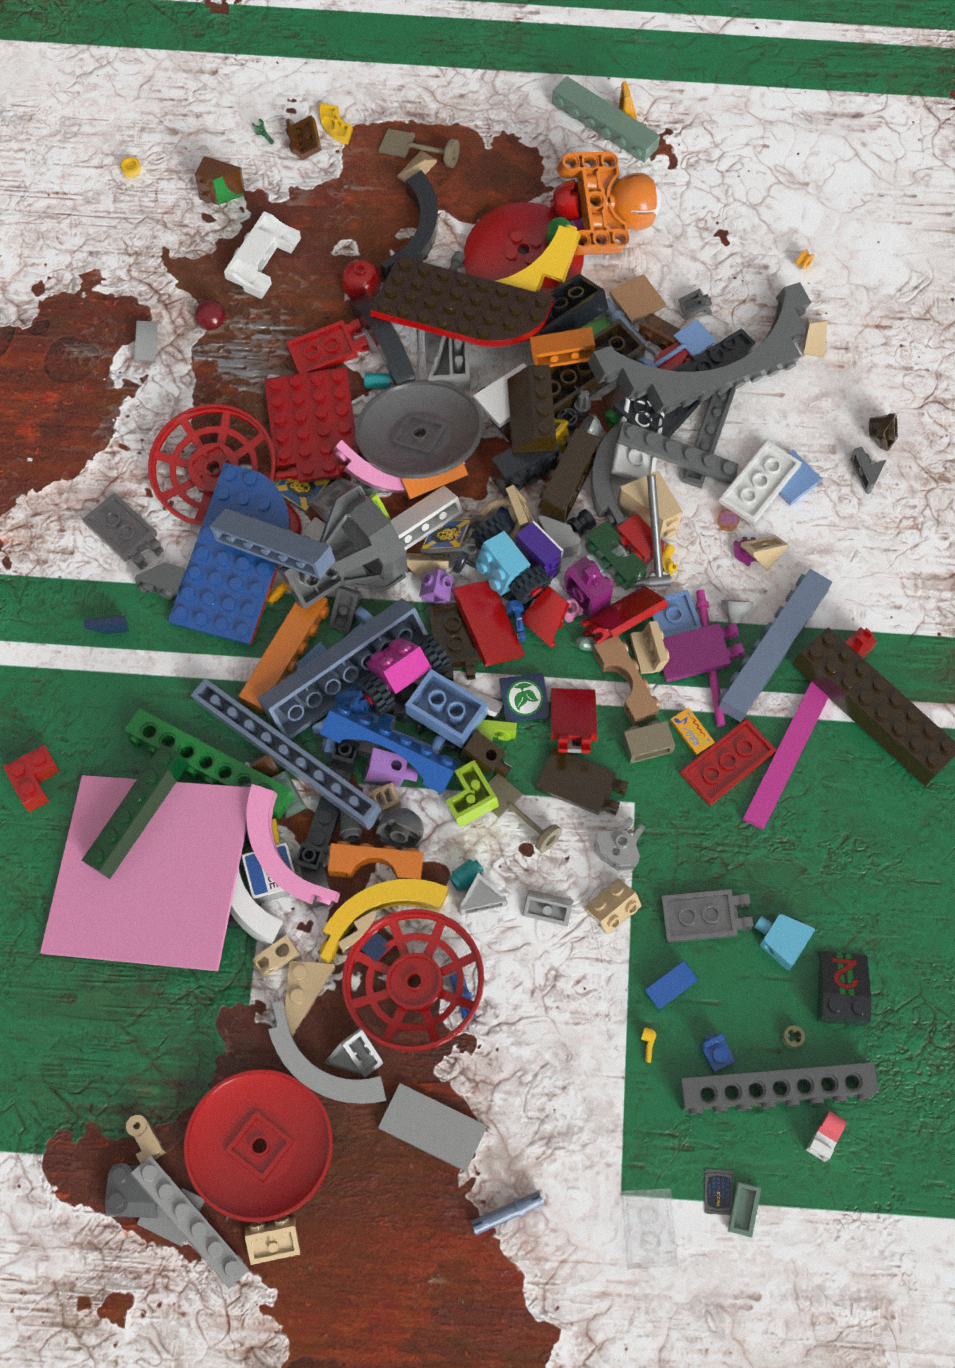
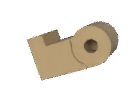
[252,935,301,977]
[126,1115,166,1163]

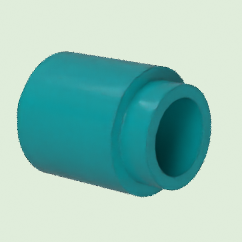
[448,859,484,892]

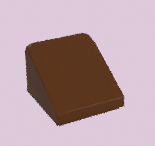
[602,386,626,410]
[250,754,280,778]

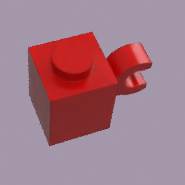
[845,627,877,659]

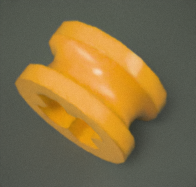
[795,249,815,270]

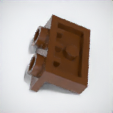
[638,313,681,350]

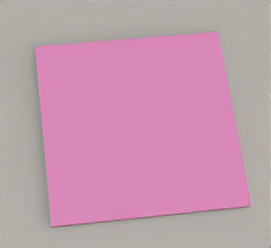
[40,775,251,971]

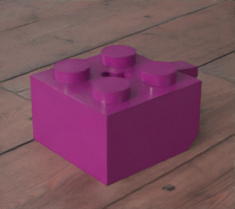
[563,556,613,619]

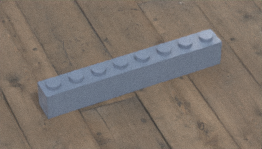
[718,569,833,722]

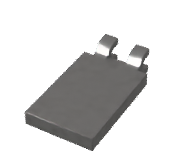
[82,492,164,570]
[662,889,753,943]

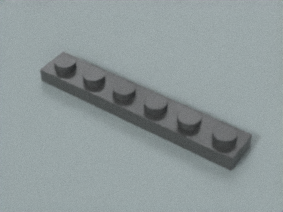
[616,421,739,485]

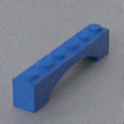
[319,704,458,794]

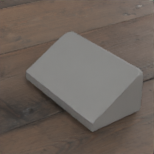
[522,890,573,926]

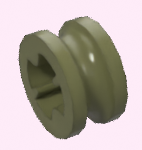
[781,1026,805,1049]

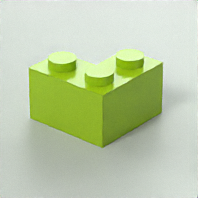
[445,760,499,828]

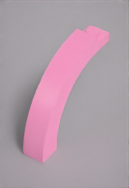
[334,440,466,493]
[246,784,340,905]

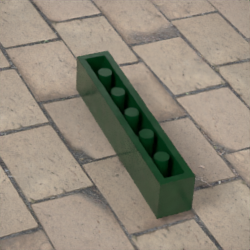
[81,744,189,879]

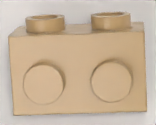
[630,621,669,674]
[584,878,641,935]

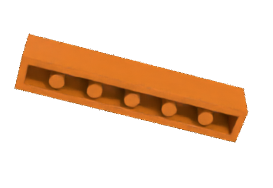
[238,597,330,716]

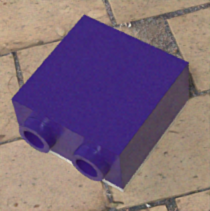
[515,521,563,579]

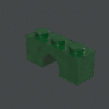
[585,521,648,591]

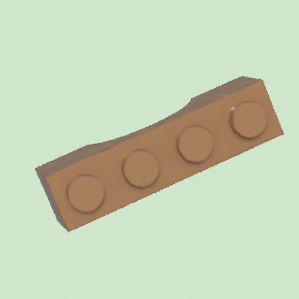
[592,636,660,726]

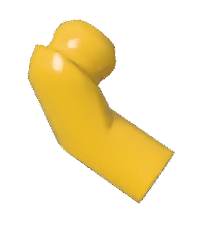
[662,544,678,575]

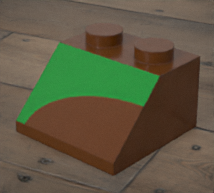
[195,156,246,205]

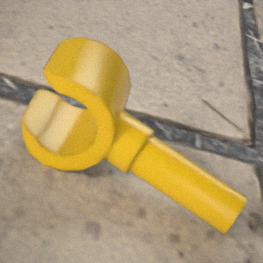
[641,1027,656,1063]

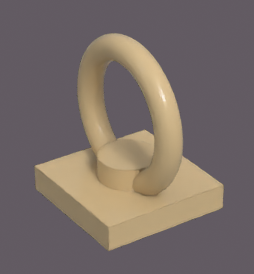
[478,485,536,542]

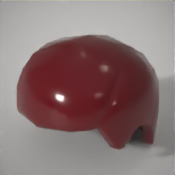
[194,299,225,331]

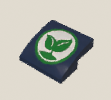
[499,673,550,722]

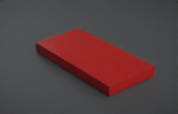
[452,580,525,667]
[679,718,777,807]

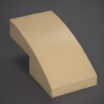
[338,910,377,955]

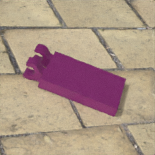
[663,623,745,683]

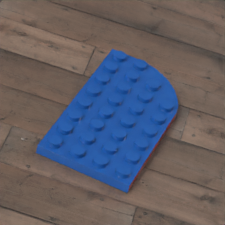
[168,463,291,646]

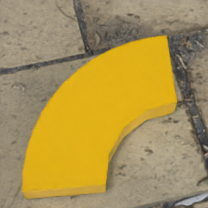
[319,102,353,145]

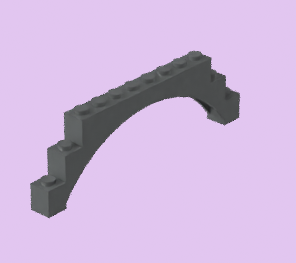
[587,282,811,415]

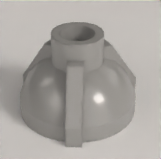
[579,413,606,442]
[721,600,753,623]

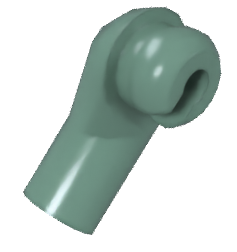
[575,632,607,651]

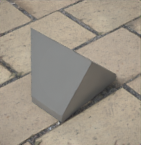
[460,873,507,916]
[324,1028,384,1078]

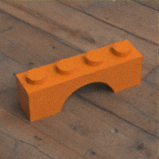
[328,841,424,880]

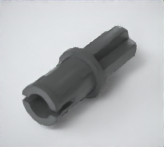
[574,390,591,421]

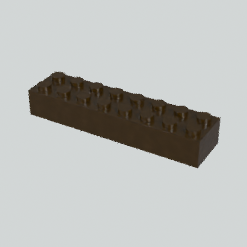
[490,318,646,444]
[792,627,955,787]

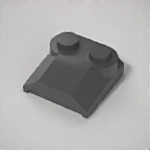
[105,1163,163,1218]

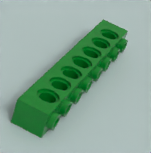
[124,708,294,819]

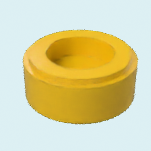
[120,157,141,177]

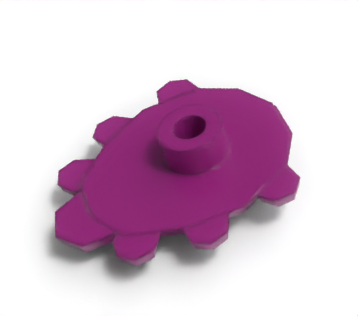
[733,536,757,566]

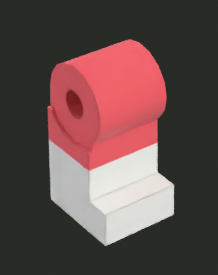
[806,1110,847,1162]

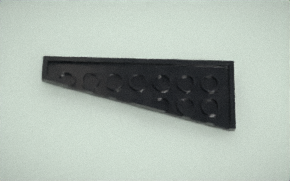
[611,328,756,438]

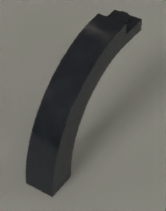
[380,170,438,280]
[348,294,416,389]

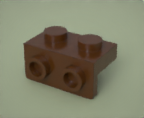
[286,115,322,160]

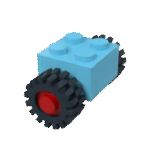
[470,514,552,604]

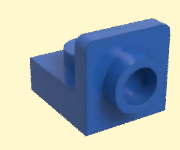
[335,691,369,715]
[700,1033,736,1074]

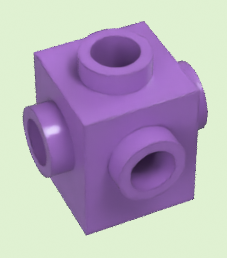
[419,568,454,605]

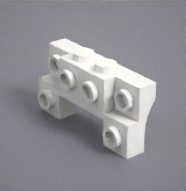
[224,211,301,299]

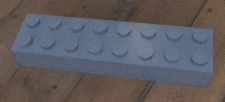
[257,598,428,739]

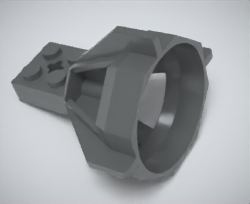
[278,485,407,609]

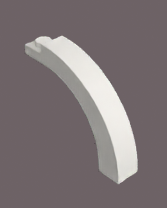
[230,828,283,947]

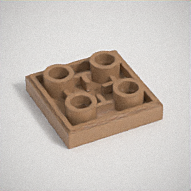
[609,274,666,324]

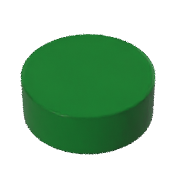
[603,409,621,428]

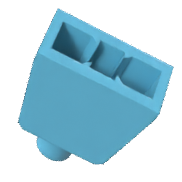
[754,914,815,971]

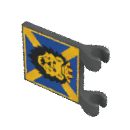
[273,469,331,513]
[421,515,484,554]

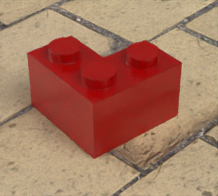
[3,745,60,812]

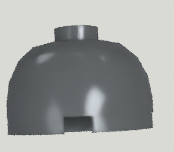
[376,808,424,850]

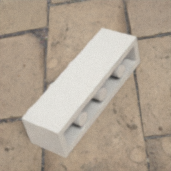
[390,486,463,550]

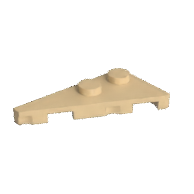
[285,961,336,1036]

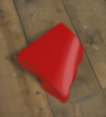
[521,586,570,648]

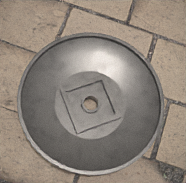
[355,380,483,479]

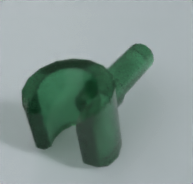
[252,119,274,145]

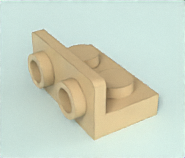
[245,1216,300,1265]

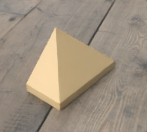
[397,150,437,183]
[803,318,828,357]
[741,535,789,571]
[407,553,449,580]

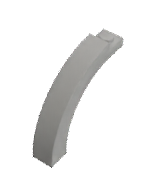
[268,1000,387,1104]

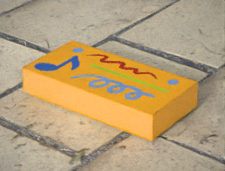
[670,707,715,756]

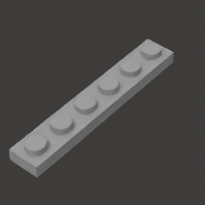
[131,1155,249,1289]

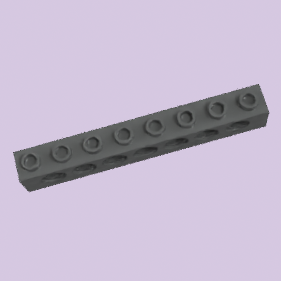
[679,1062,879,1115]

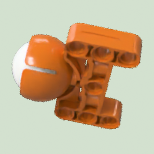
[557,151,661,255]

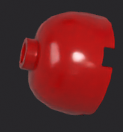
[550,179,582,221]
[341,259,381,300]

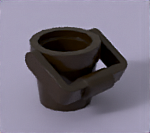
[869,413,898,451]

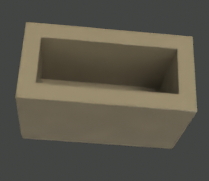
[622,721,675,764]

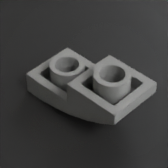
[134,321,158,363]

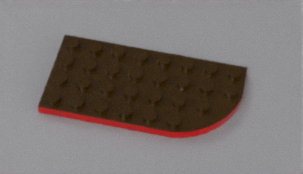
[370,256,555,347]

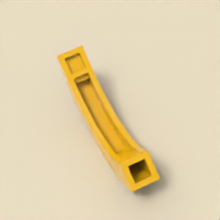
[319,879,449,964]

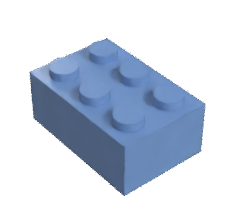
[405,669,488,749]

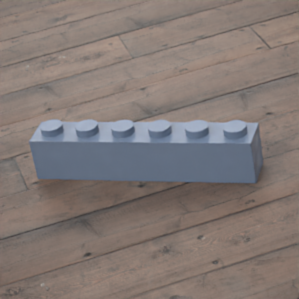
[210,508,335,579]

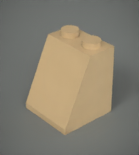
[617,470,683,539]

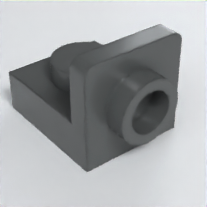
[678,289,713,319]

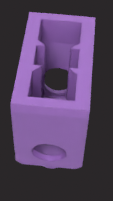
[364,748,418,787]

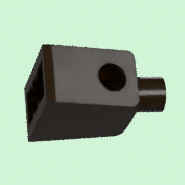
[458,730,512,778]

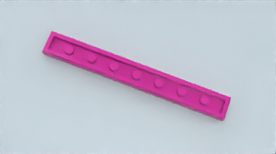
[743,682,829,830]

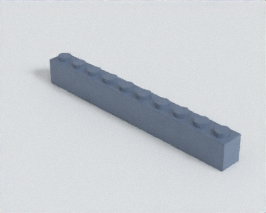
[191,678,383,830]

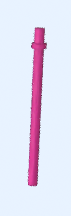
[696,590,725,727]

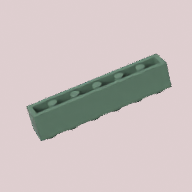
[552,76,660,163]

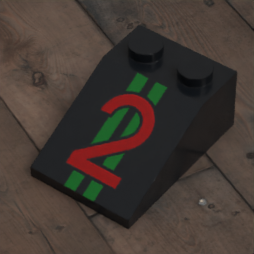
[817,951,871,1026]

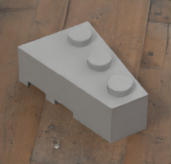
[428,336,470,390]

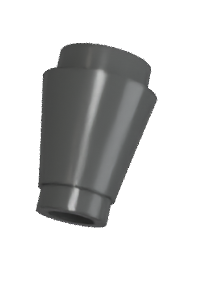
[339,810,362,843]

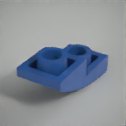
[645,960,699,1009]

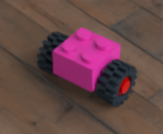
[356,634,451,716]

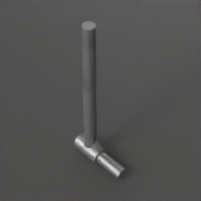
[630,474,671,588]

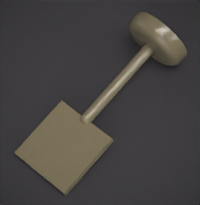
[378,129,460,168]
[488,774,562,853]

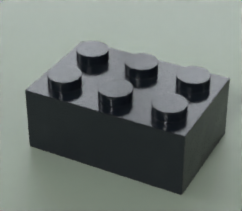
[491,443,560,498]

